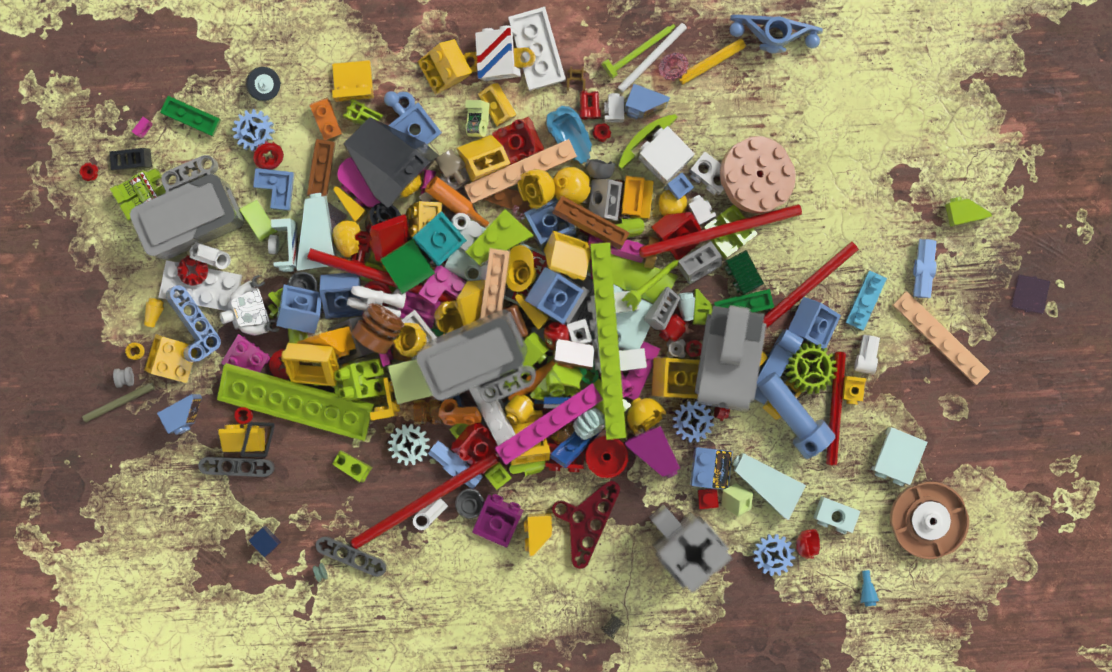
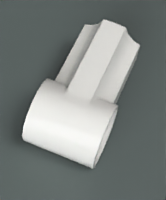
[189,242,231,269]
[854,335,880,375]
[413,498,448,530]

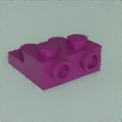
[472,494,524,548]

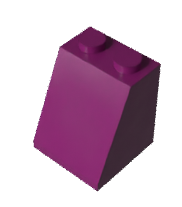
[624,425,680,478]

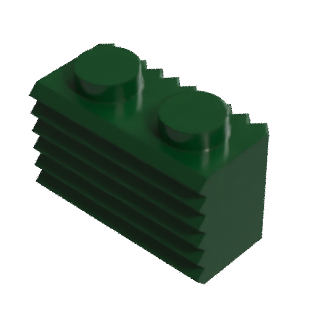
[723,250,764,295]

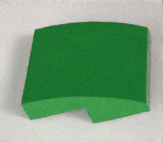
[381,239,435,294]

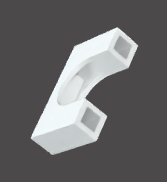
[587,290,647,373]

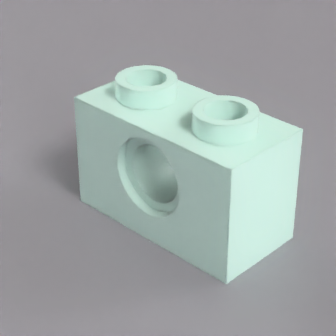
[813,496,861,534]

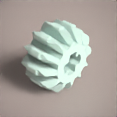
[573,408,605,440]

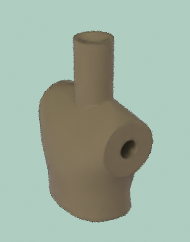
[435,149,466,185]

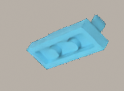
[845,270,887,331]

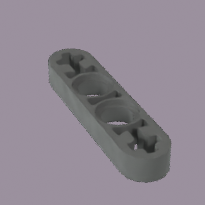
[198,457,275,477]
[316,536,387,577]

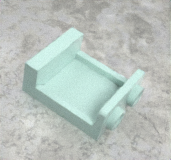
[871,427,927,486]

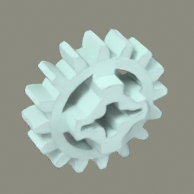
[388,424,430,466]

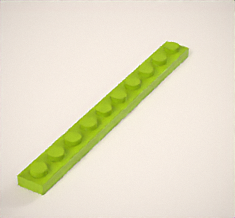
[590,242,626,439]

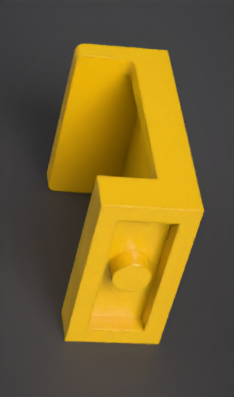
[509,410,550,466]

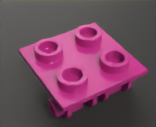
[221,334,271,372]

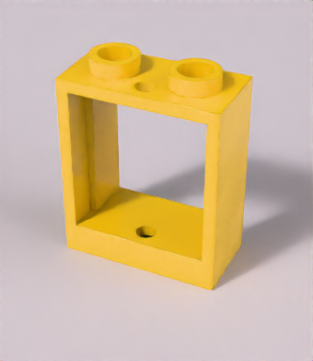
[282,343,339,386]

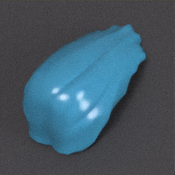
[546,106,592,164]

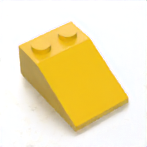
[651,358,700,399]

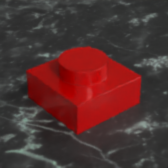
[697,488,719,509]

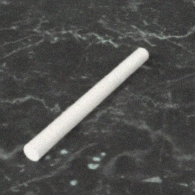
[618,23,687,92]

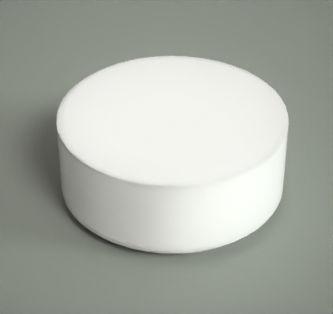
[268,235,279,254]

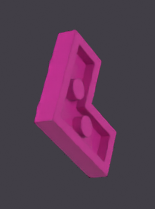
[418,265,467,306]

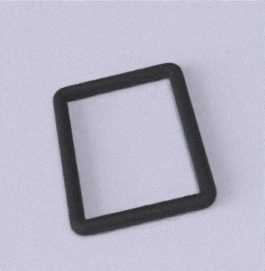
[241,422,275,457]

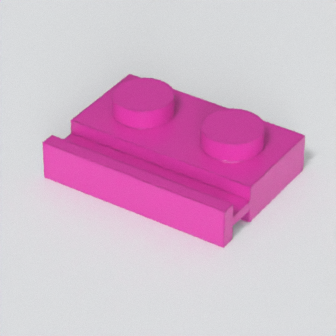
[400,291,441,328]

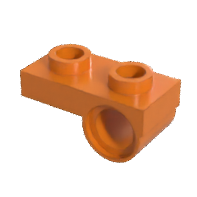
[310,97,342,140]
[438,399,482,426]

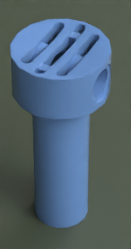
[757,372,835,459]

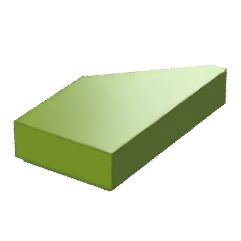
[693,289,713,325]

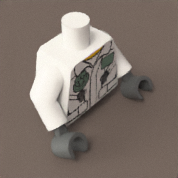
[220,275,280,336]

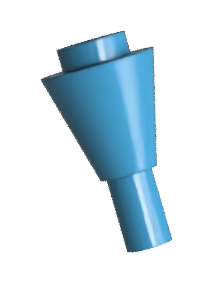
[860,570,880,607]

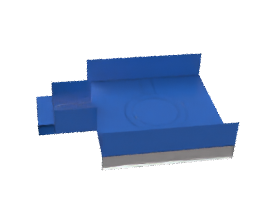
[535,397,570,408]

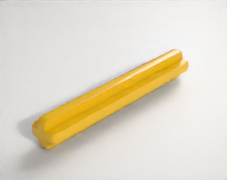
[678,38,746,84]

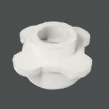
[666,339,686,358]

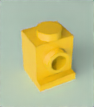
[842,376,866,405]

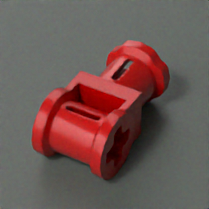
[350,230,372,265]

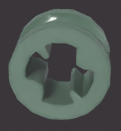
[313,563,328,582]

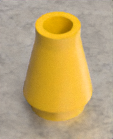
[144,298,165,328]

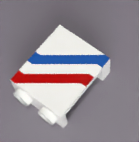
[475,26,521,81]

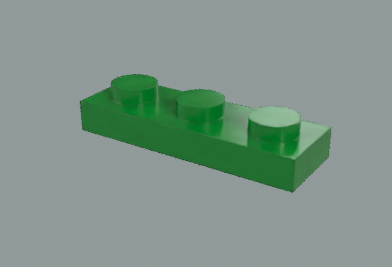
[160,96,221,137]
[713,289,774,312]

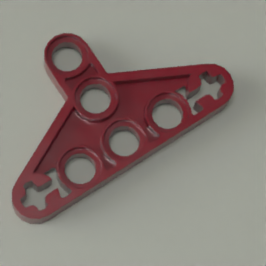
[552,481,620,569]

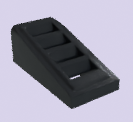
[109,148,152,171]

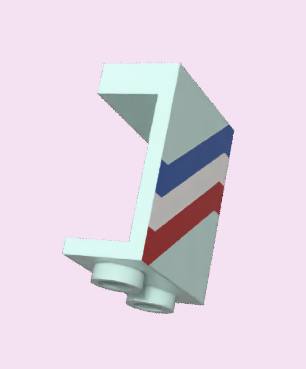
[271,218,298,272]

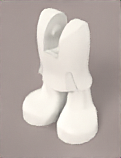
[347,286,406,318]

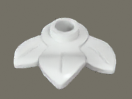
[452,213,482,251]

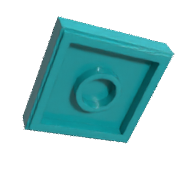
[412,211,467,266]

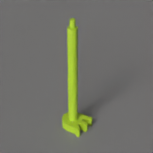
[601,24,675,79]
[621,260,679,311]

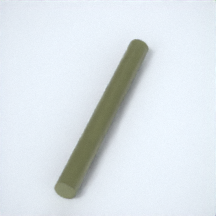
[82,382,155,422]

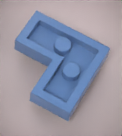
[253,168,295,211]

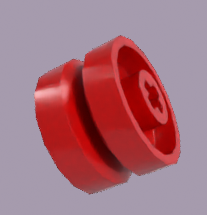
[586,435,628,478]

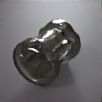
[600,613,625,639]

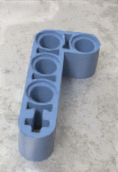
[166,285,221,362]
[754,329,803,404]

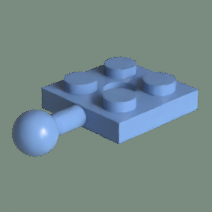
[384,91,442,144]

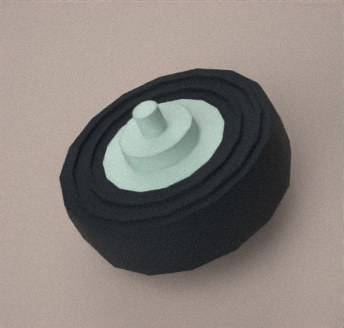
[246,66,281,101]

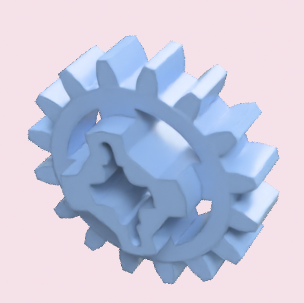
[232,109,275,152]
[672,401,714,442]
[753,534,795,576]

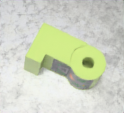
[465,100,490,137]

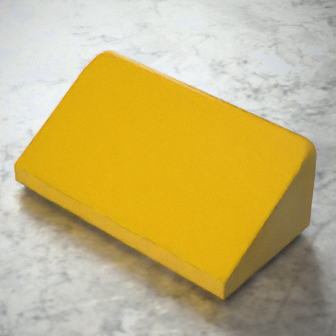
[478,83,516,126]
[630,180,654,220]

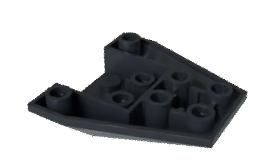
[344,117,439,209]

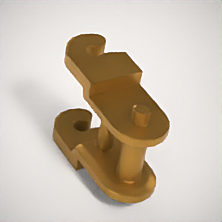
[567,66,586,91]

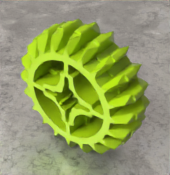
[785,343,837,394]

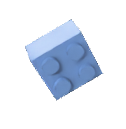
[525,267,584,324]

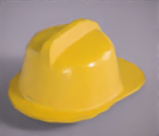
[506,245,536,292]

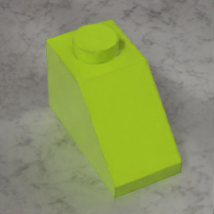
[945,197,992,227]

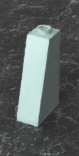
[297,193,336,271]
[732,453,806,520]

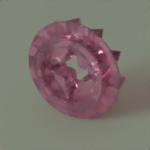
[659,53,689,81]

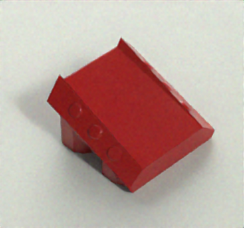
[492,116,544,166]
[369,214,409,263]
[451,423,499,474]

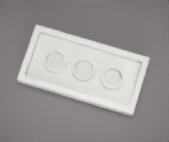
[508,7,566,91]
[158,260,242,311]

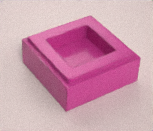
[132,117,153,139]

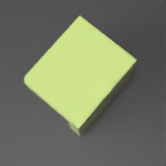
[721,483,753,517]

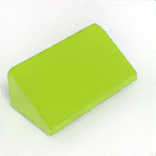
[239,200,278,242]

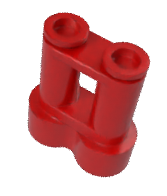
[578,91,601,120]

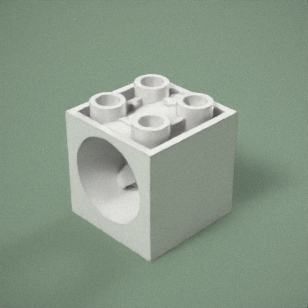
[638,126,695,186]

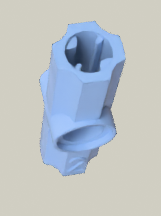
[913,239,936,298]
[428,441,483,489]

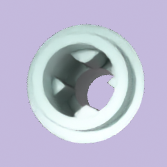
[678,292,695,321]

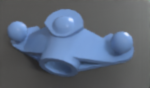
[730,15,823,54]

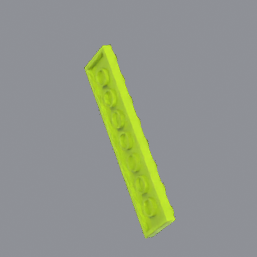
[217,363,374,441]

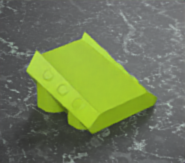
[530,363,583,401]

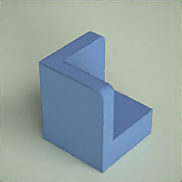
[664,173,694,200]

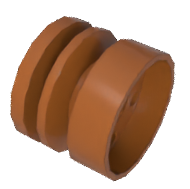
[352,303,404,354]

